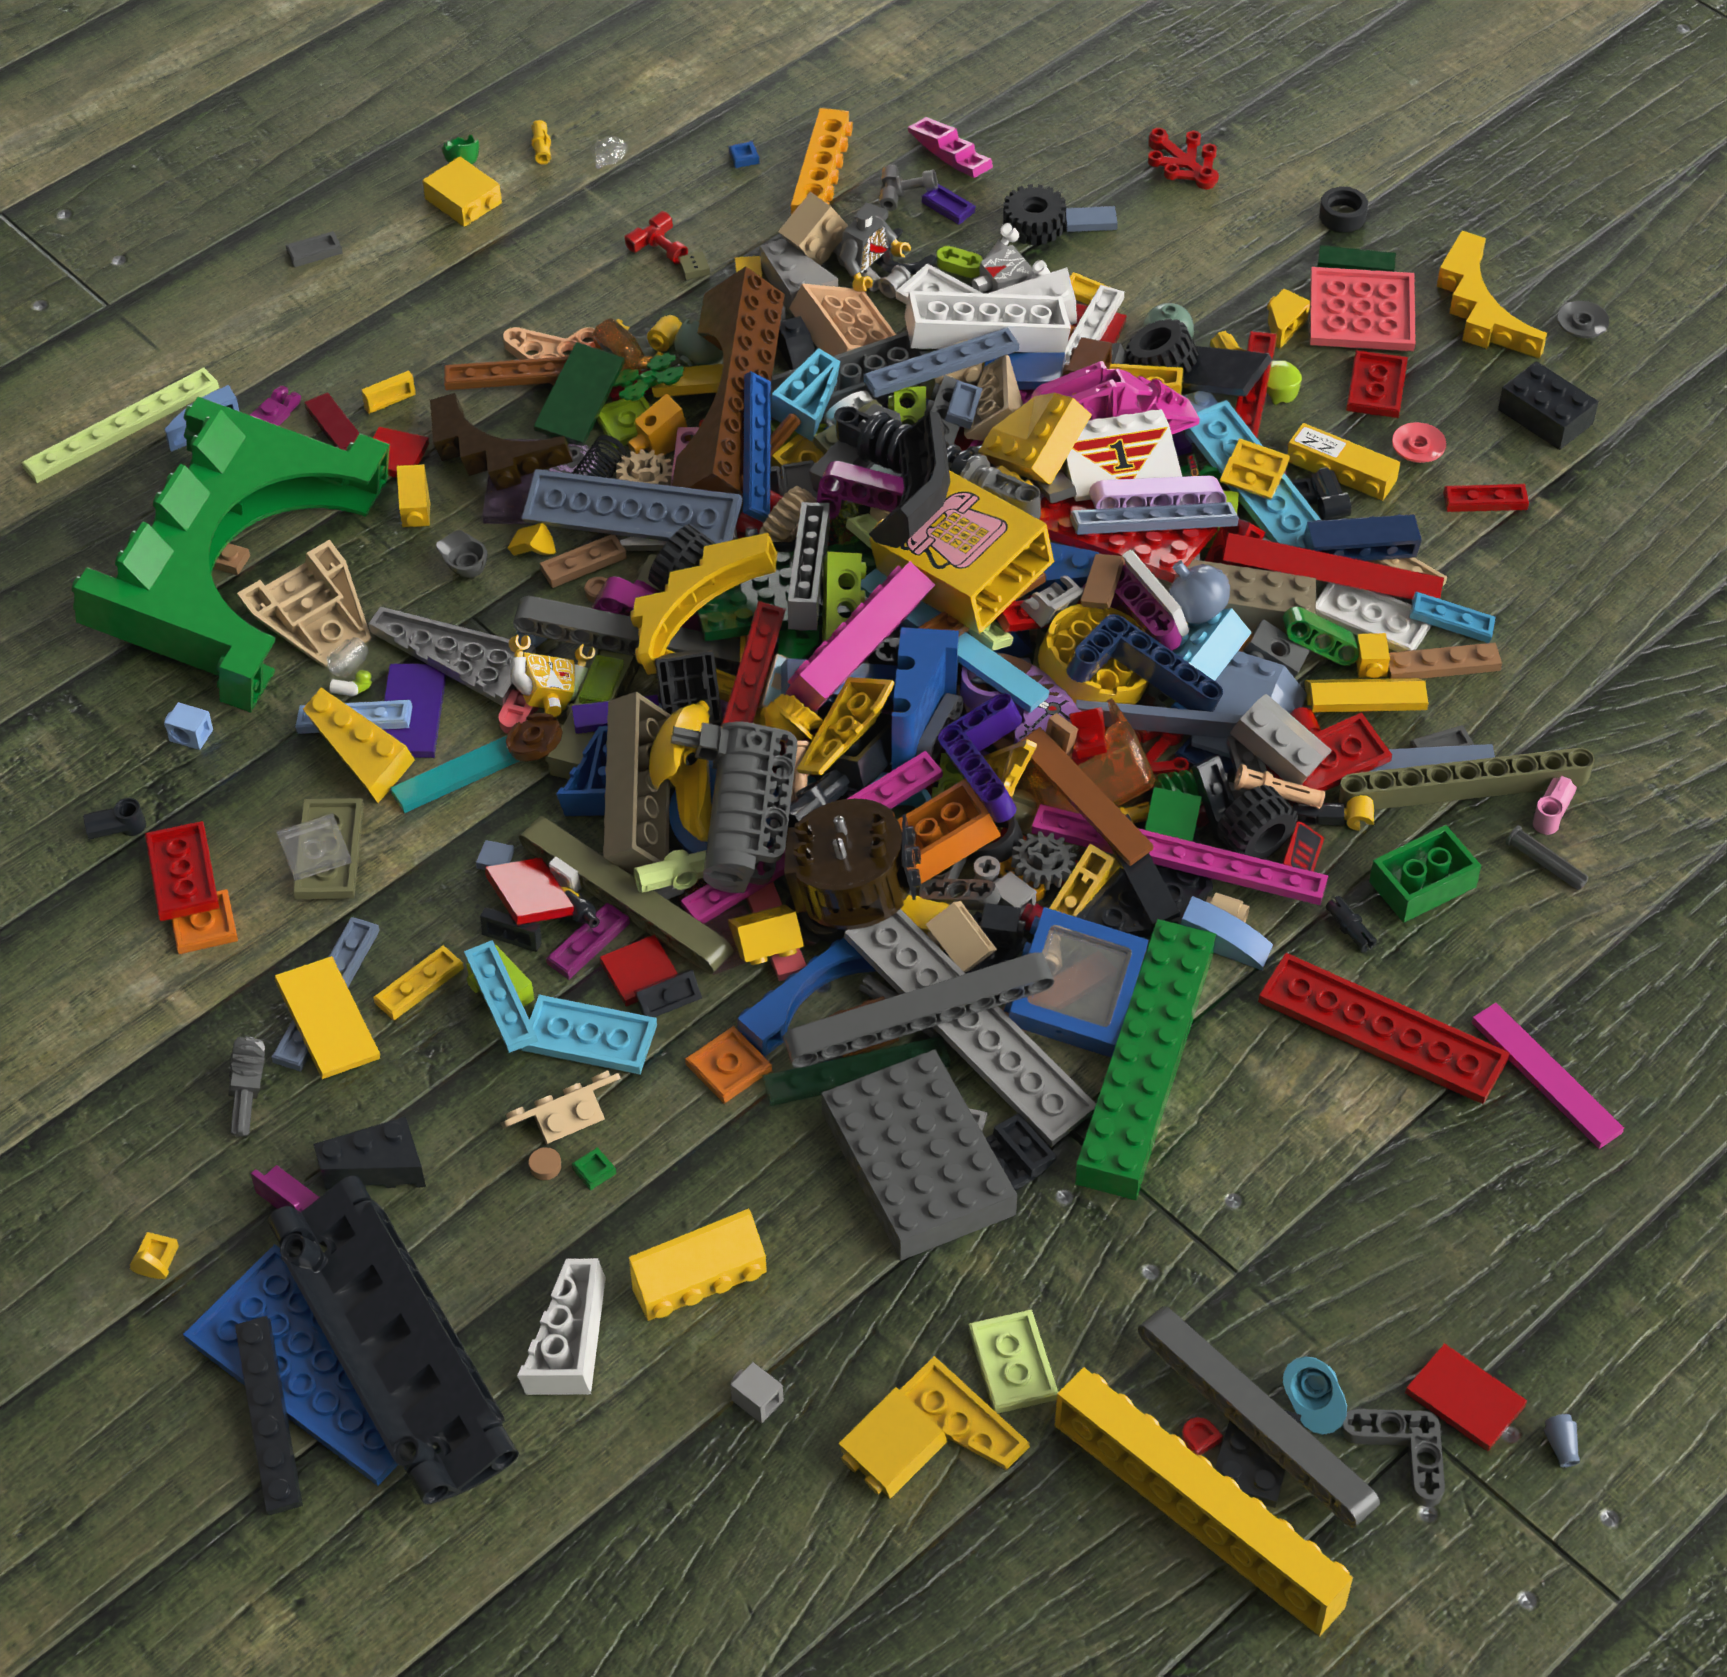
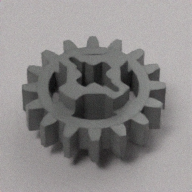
[1011,831,1076,890]

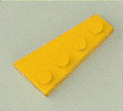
[900,1356,1030,1470]

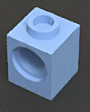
[164,702,213,750]

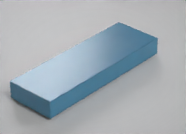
[1409,592,1496,643]

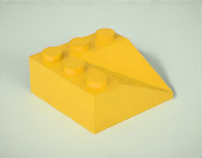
[978,393,1092,485]

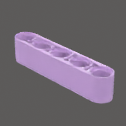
[1089,476,1226,509]

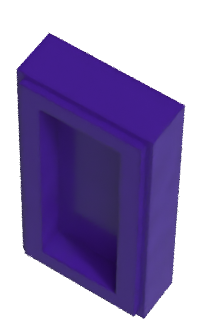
[921,184,975,225]

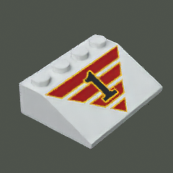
[1062,409,1182,501]

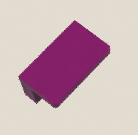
[250,1165,320,1212]

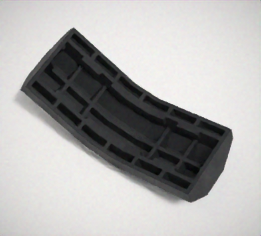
[869,411,950,548]
[655,650,723,766]

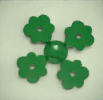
[614,353,684,401]

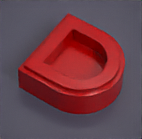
[1182,1417,1223,1455]

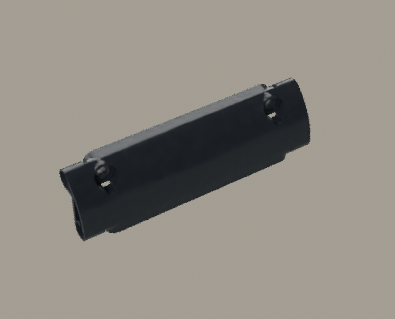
[268,1176,519,1504]

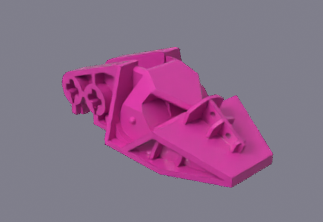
[1032,361,1200,435]

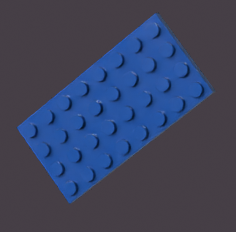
[183,1244,399,1486]

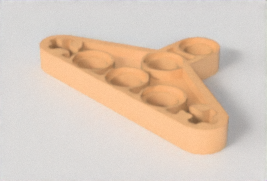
[503,327,600,386]

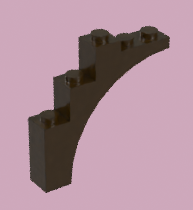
[430,393,573,491]

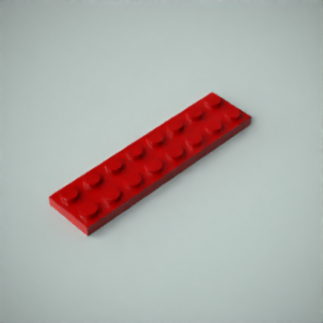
[1258,953,1510,1104]

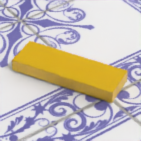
[373,945,464,1021]

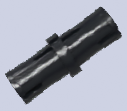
[1325,896,1377,952]

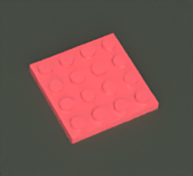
[1310,267,1415,351]

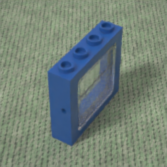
[1004,907,1149,1058]

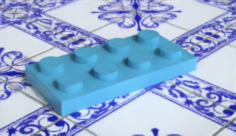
[522,995,657,1074]

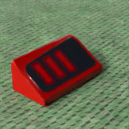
[1283,821,1324,872]

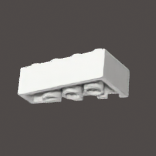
[988,268,1077,325]
[518,1258,606,1395]

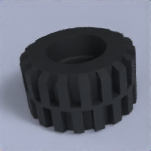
[1126,319,1198,375]
[648,524,716,592]
[1217,785,1298,859]

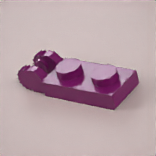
[250,385,301,426]

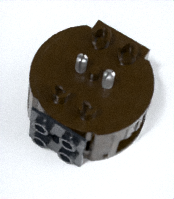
[784,798,921,930]

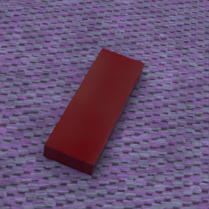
[304,392,359,451]

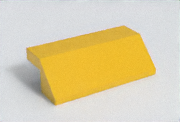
[1304,678,1428,712]

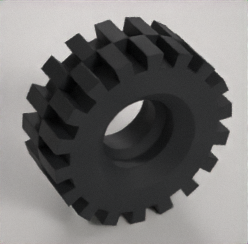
[1003,184,1066,245]

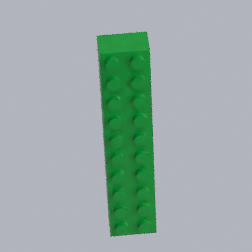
[1075,919,1216,1200]

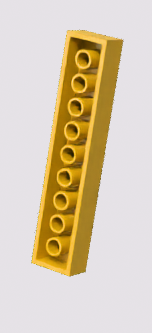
[1055,1367,1353,1636]

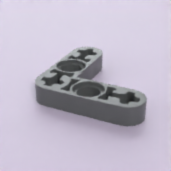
[919,855,1001,910]
[1341,1409,1445,1507]

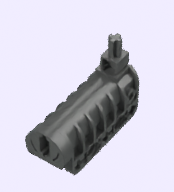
[671,722,798,893]

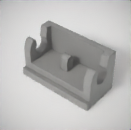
[1020,575,1084,628]

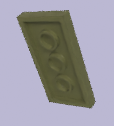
[293,798,364,899]

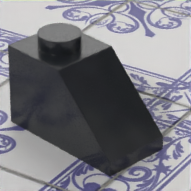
[777,316,815,370]

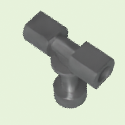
[879,165,938,211]

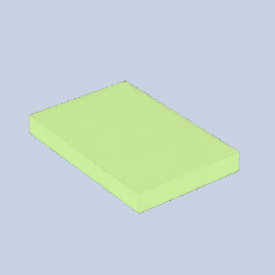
[968,1309,1058,1414]

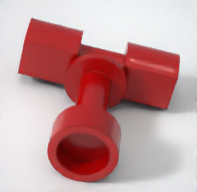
[624,211,688,264]

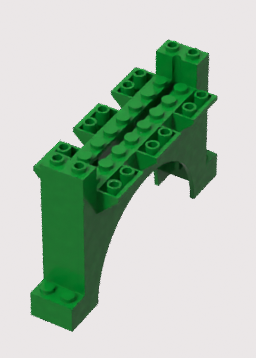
[72,396,390,713]

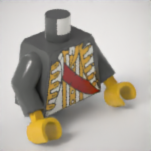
[839,209,911,292]

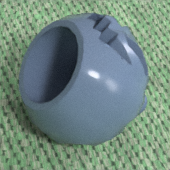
[1169,561,1230,624]

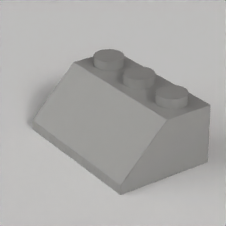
[1230,694,1332,785]

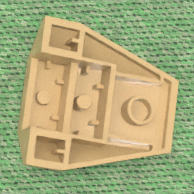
[237,540,371,667]

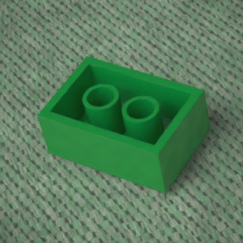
[1369,825,1482,923]

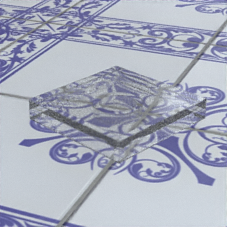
[276,814,352,881]

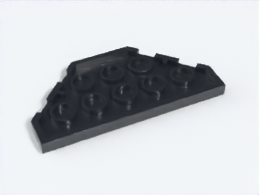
[1076,824,1213,937]

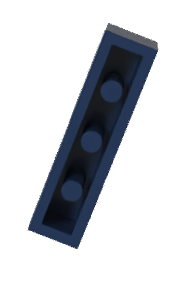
[1303,514,1422,561]

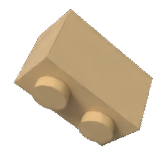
[926,901,997,972]

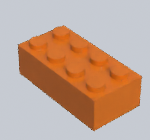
[897,779,1001,884]

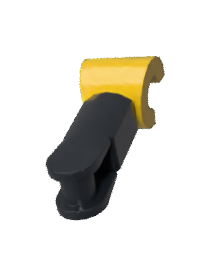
[1293,795,1374,831]

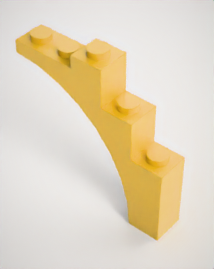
[1437,231,1547,359]
[630,533,777,675]

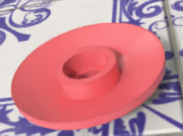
[1392,422,1446,463]

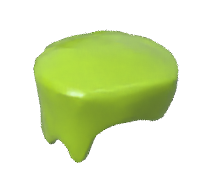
[1267,361,1302,405]

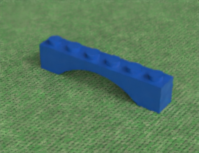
[737,937,876,1057]

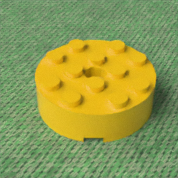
[1038,604,1149,705]

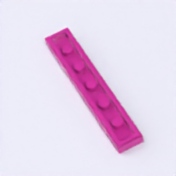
[1472,1003,1624,1149]

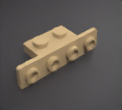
[501,1071,621,1144]

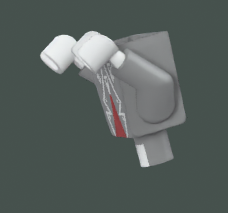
[972,223,1050,293]

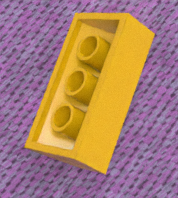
[629,1209,767,1321]

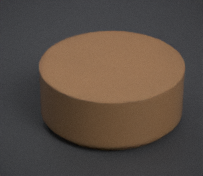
[584,577,607,603]
[529,1147,561,1180]

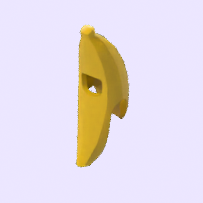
[649,701,712,842]

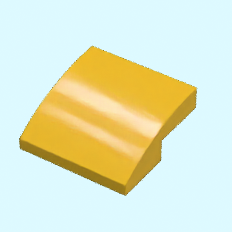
[1220,438,1290,500]

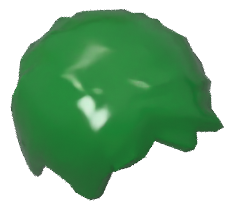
[442,135,479,165]

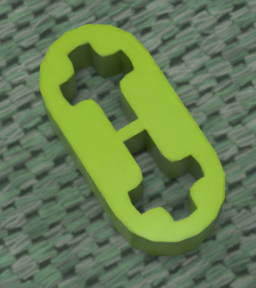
[937,246,983,278]

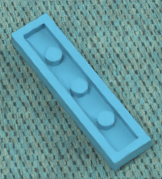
[464,940,538,1053]

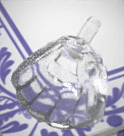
[591,137,628,169]

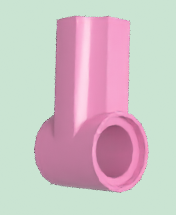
[1533,776,1577,835]

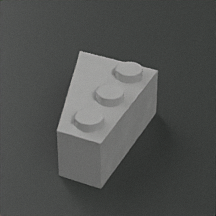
[760,239,838,316]

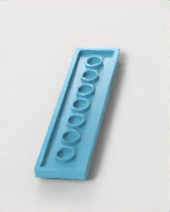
[1185,400,1321,548]

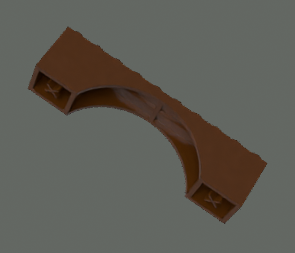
[672,266,785,507]

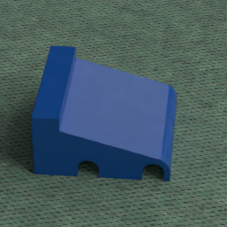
[892,627,959,771]

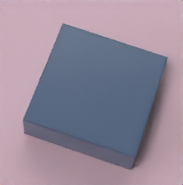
[476,840,514,870]

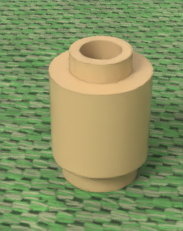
[1206,892,1250,923]

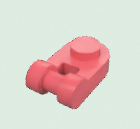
[498,690,539,734]

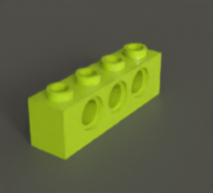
[822,552,866,643]

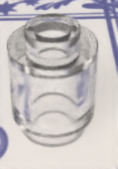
[327,637,369,678]

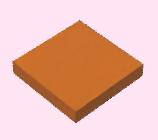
[171,889,238,954]
[685,1026,772,1104]

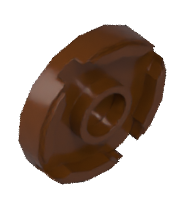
[506,713,563,762]

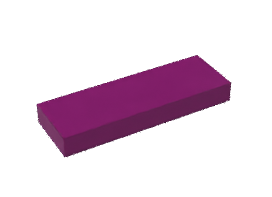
[546,902,630,980]

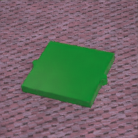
[1145,787,1202,842]

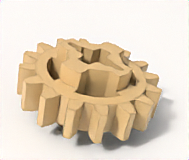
[616,449,673,486]

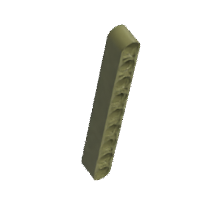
[1338,748,1595,810]
[519,816,733,974]

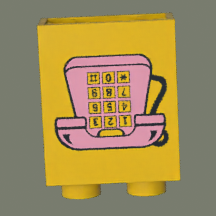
[869,470,1054,634]

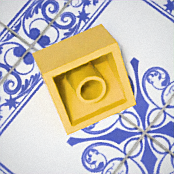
[728,905,804,965]

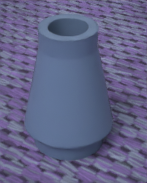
[1544,1414,1580,1467]

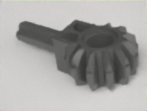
[228,1036,265,1137]

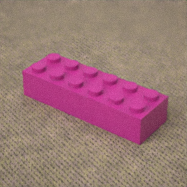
[785,561,935,712]

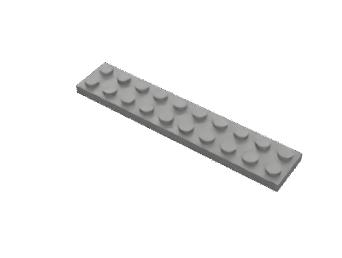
[844,909,1096,1147]

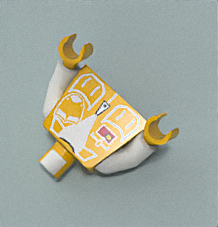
[508,635,595,717]

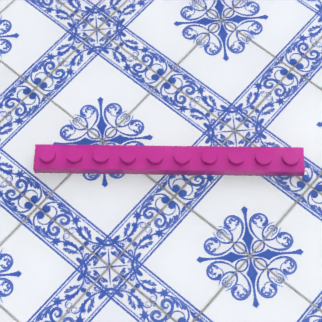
[681,751,943,924]
[1032,804,1328,905]

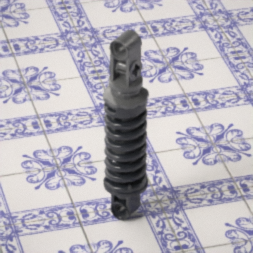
[834,406,1041,519]

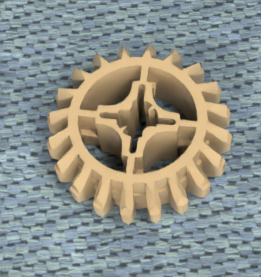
[759,486,817,542]

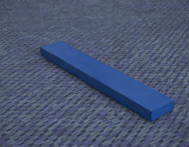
[743,371,771,523]

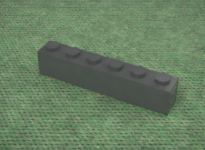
[788,502,830,631]

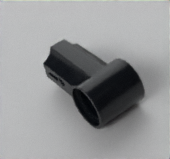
[1311,468,1352,521]
[83,798,147,840]

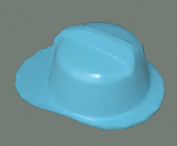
[1283,1356,1347,1435]

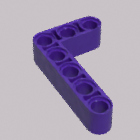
[938,693,1022,822]

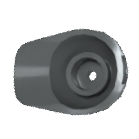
[436,530,487,578]

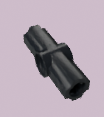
[778,769,850,828]

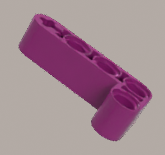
[816,461,904,520]
[1083,565,1182,651]
[592,576,702,631]

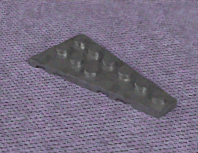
[369,607,536,706]

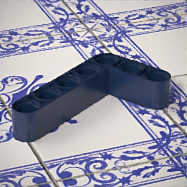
[1067,614,1223,712]

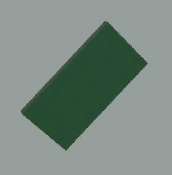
[534,342,625,446]

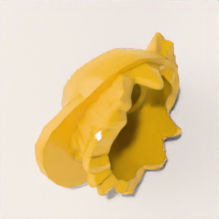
[761,694,823,743]

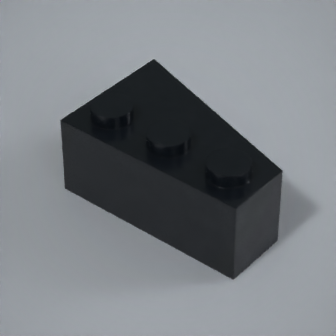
[313,1117,426,1190]

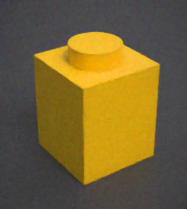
[1356,633,1390,678]

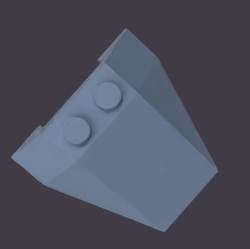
[1191,651,1307,758]

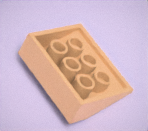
[789,284,896,356]

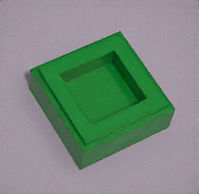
[572,1147,616,1191]

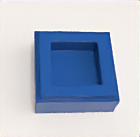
[729,142,759,168]

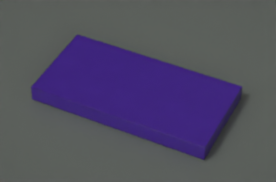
[383,664,447,758]

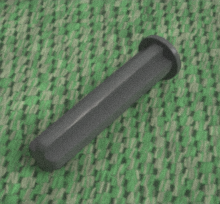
[1505,825,1588,890]

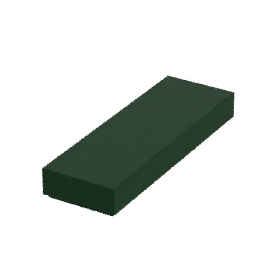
[1317,245,1396,272]

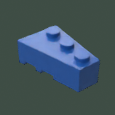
[1024,542,1099,596]
[556,726,608,816]

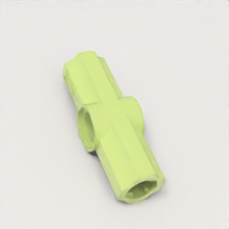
[634,850,706,893]

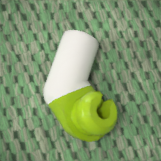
[330,670,372,696]

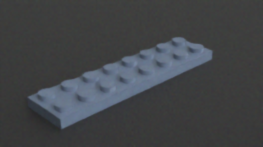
[522,469,743,544]

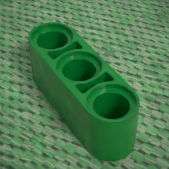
[1283,607,1359,666]

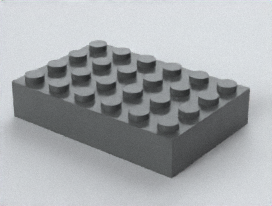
[821,1050,1017,1261]

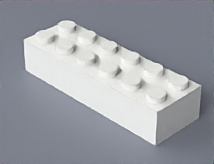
[904,291,1071,353]

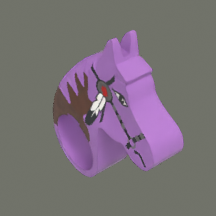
[960,653,1081,761]

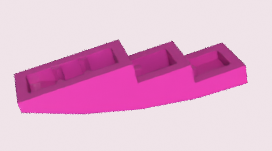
[908,117,993,178]

